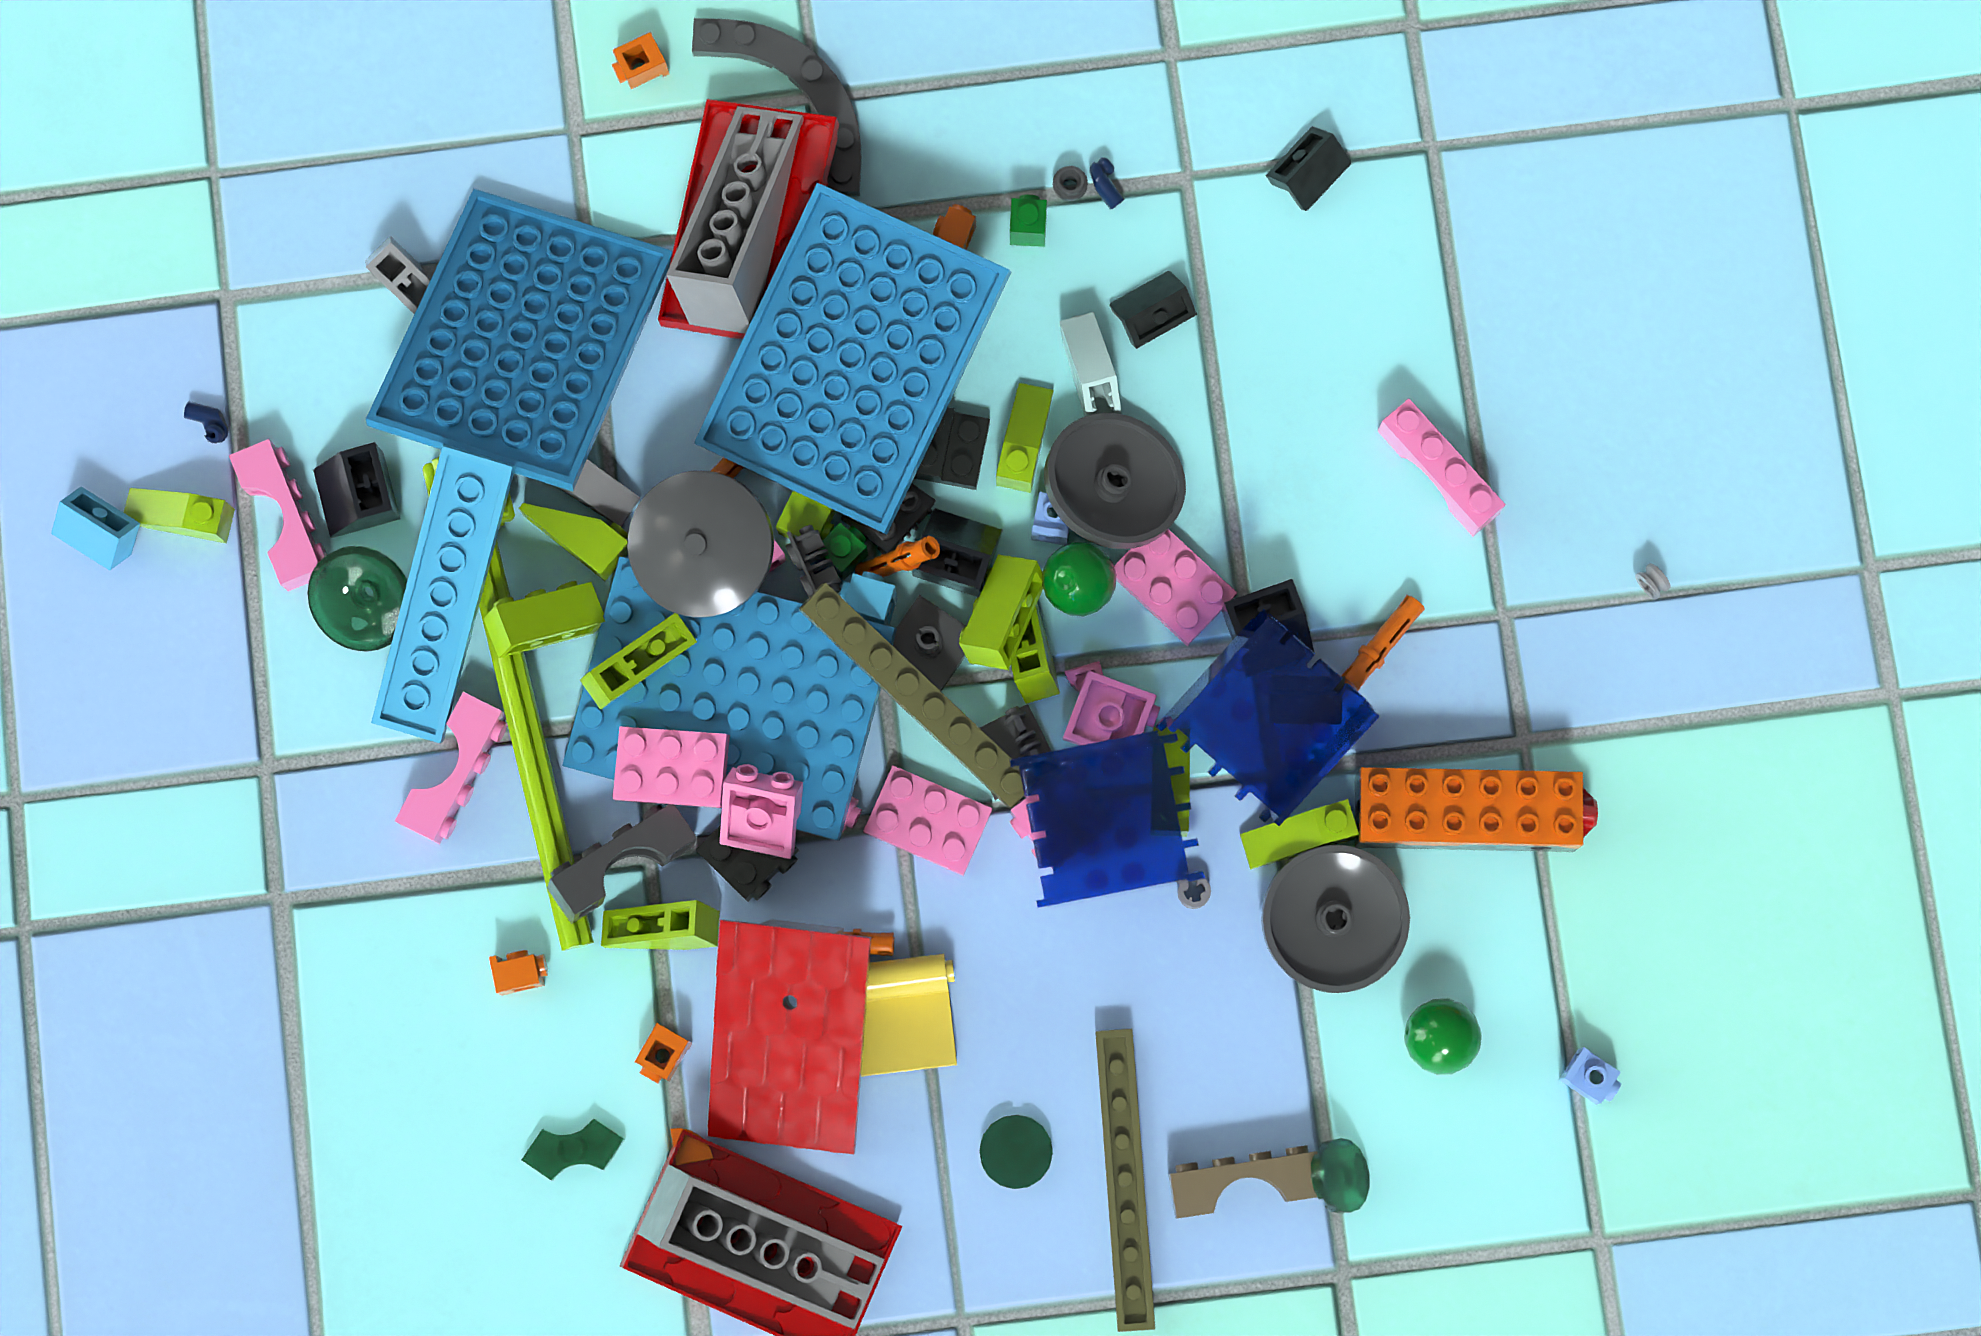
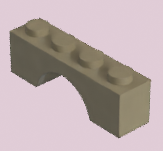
[1168,1145,1325,1219]

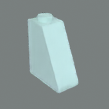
[1059,312,1122,417]

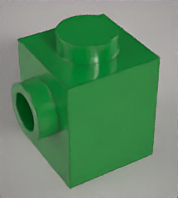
[1010,194,1047,247]
[816,523,868,581]

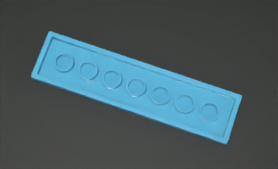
[371,445,516,743]

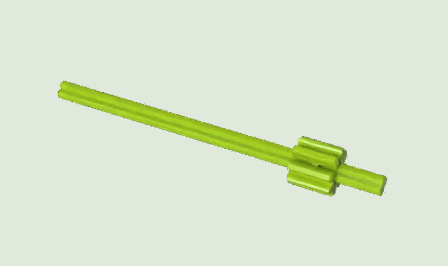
[422,456,594,951]

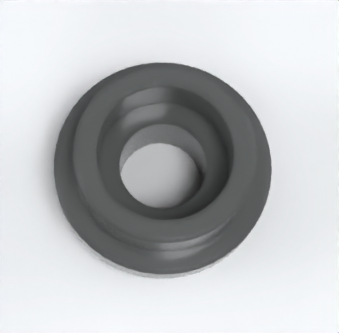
[1053,166,1088,201]

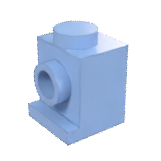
[1031,492,1070,546]
[1559,1047,1622,1104]

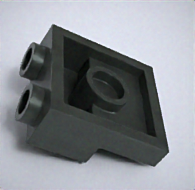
[914,407,990,490]
[696,825,799,902]

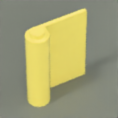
[861,954,957,1077]

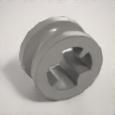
[1635,563,1671,600]
[1177,875,1211,909]

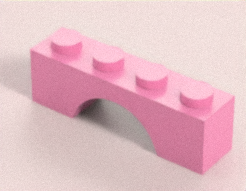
[1378,399,1506,537]
[229,439,329,592]
[395,692,508,845]

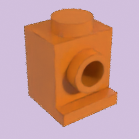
[611,32,669,89]
[933,204,976,250]
[489,950,548,996]
[634,1023,692,1083]

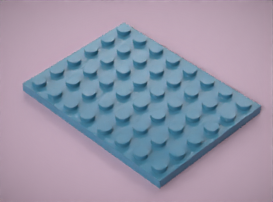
[694,183,1012,535]
[366,188,673,491]
[562,557,897,841]

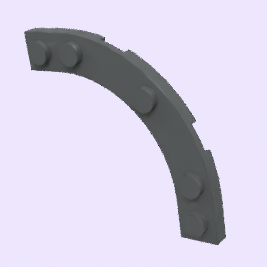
[692,18,861,196]

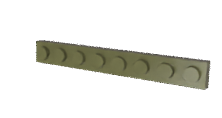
[798,582,1036,809]
[1095,1029,1155,1332]

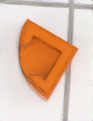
[670,1128,713,1165]

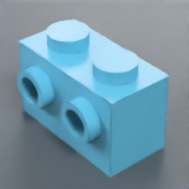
[51,486,140,570]
[839,571,898,626]

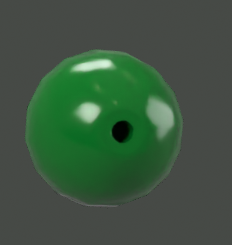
[1042,542,1117,617]
[1404,998,1482,1075]

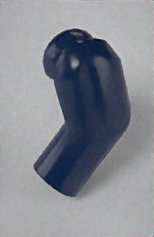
[1089,157,1124,210]
[184,401,229,444]

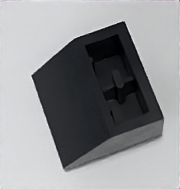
[313,442,401,538]
[912,508,1003,597]
[1221,579,1315,678]

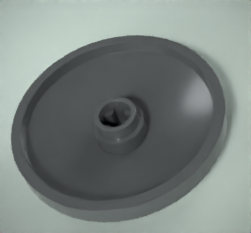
[1044,413,1186,549]
[627,471,774,617]
[1261,845,1410,993]

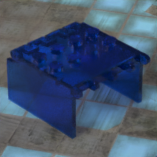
[1156,609,1380,826]
[1010,731,1205,909]

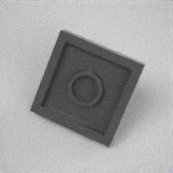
[893,595,966,691]

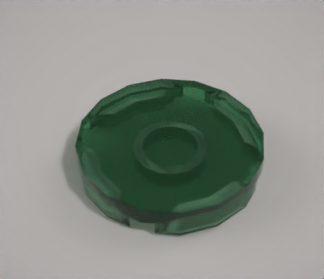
[979,1115,1053,1189]
[1311,1138,1370,1214]

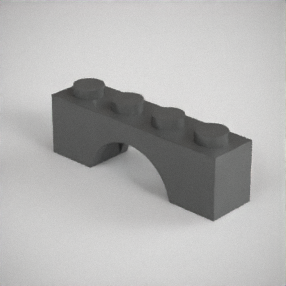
[547,804,697,924]

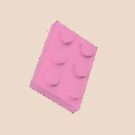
[1114,529,1237,647]
[613,727,730,808]
[863,765,993,876]

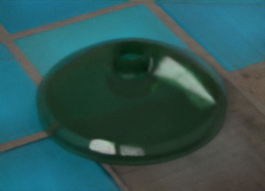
[307,546,408,652]

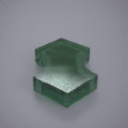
[521,1118,625,1181]

